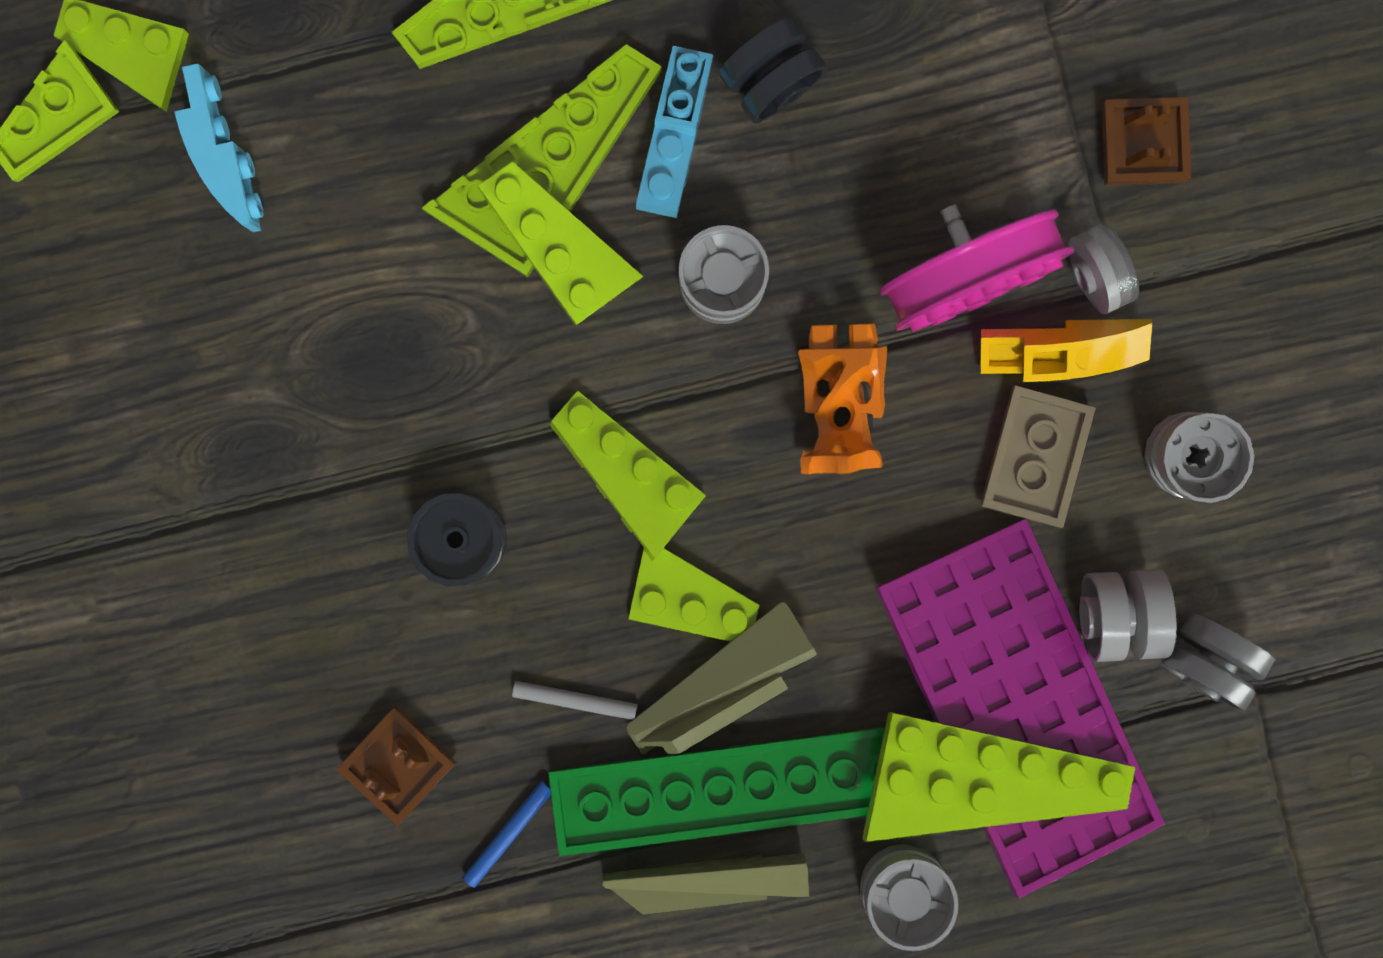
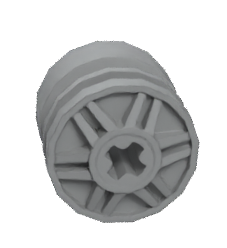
[1144,411,1254,503]

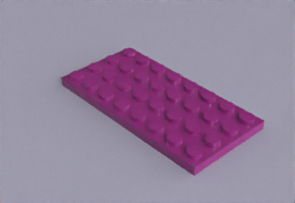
[875,519,1165,899]

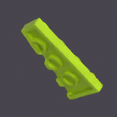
[477,161,643,325]

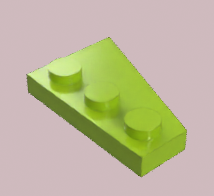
[53,0,189,112]
[0,40,120,182]
[629,548,759,642]

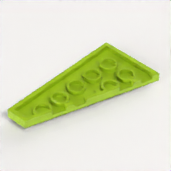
[392,0,612,69]
[422,44,662,277]
[862,712,1135,842]

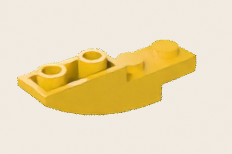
[981,319,1152,382]

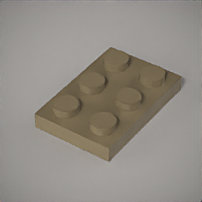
[980,386,1096,528]

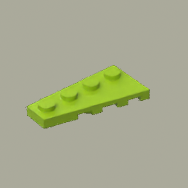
[550,391,706,561]

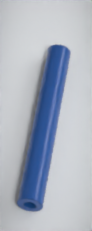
[462,780,551,888]

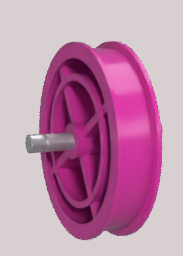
[879,204,1074,332]

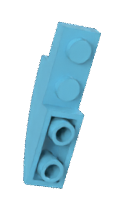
[636,46,713,218]
[174,64,264,232]

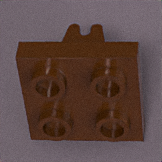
[1101,97,1191,186]
[336,706,457,827]

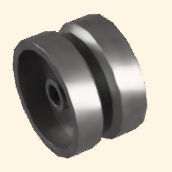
[1161,613,1275,712]

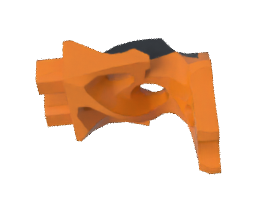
[798,323,887,474]

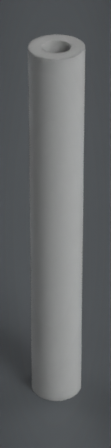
[512,681,638,720]

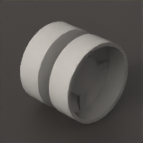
[679,225,769,324]
[1079,569,1176,662]
[860,844,958,951]

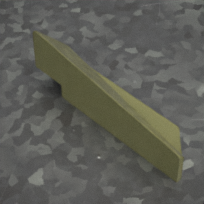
[626,602,817,754]
[602,853,809,915]

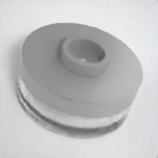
[1068,224,1139,314]

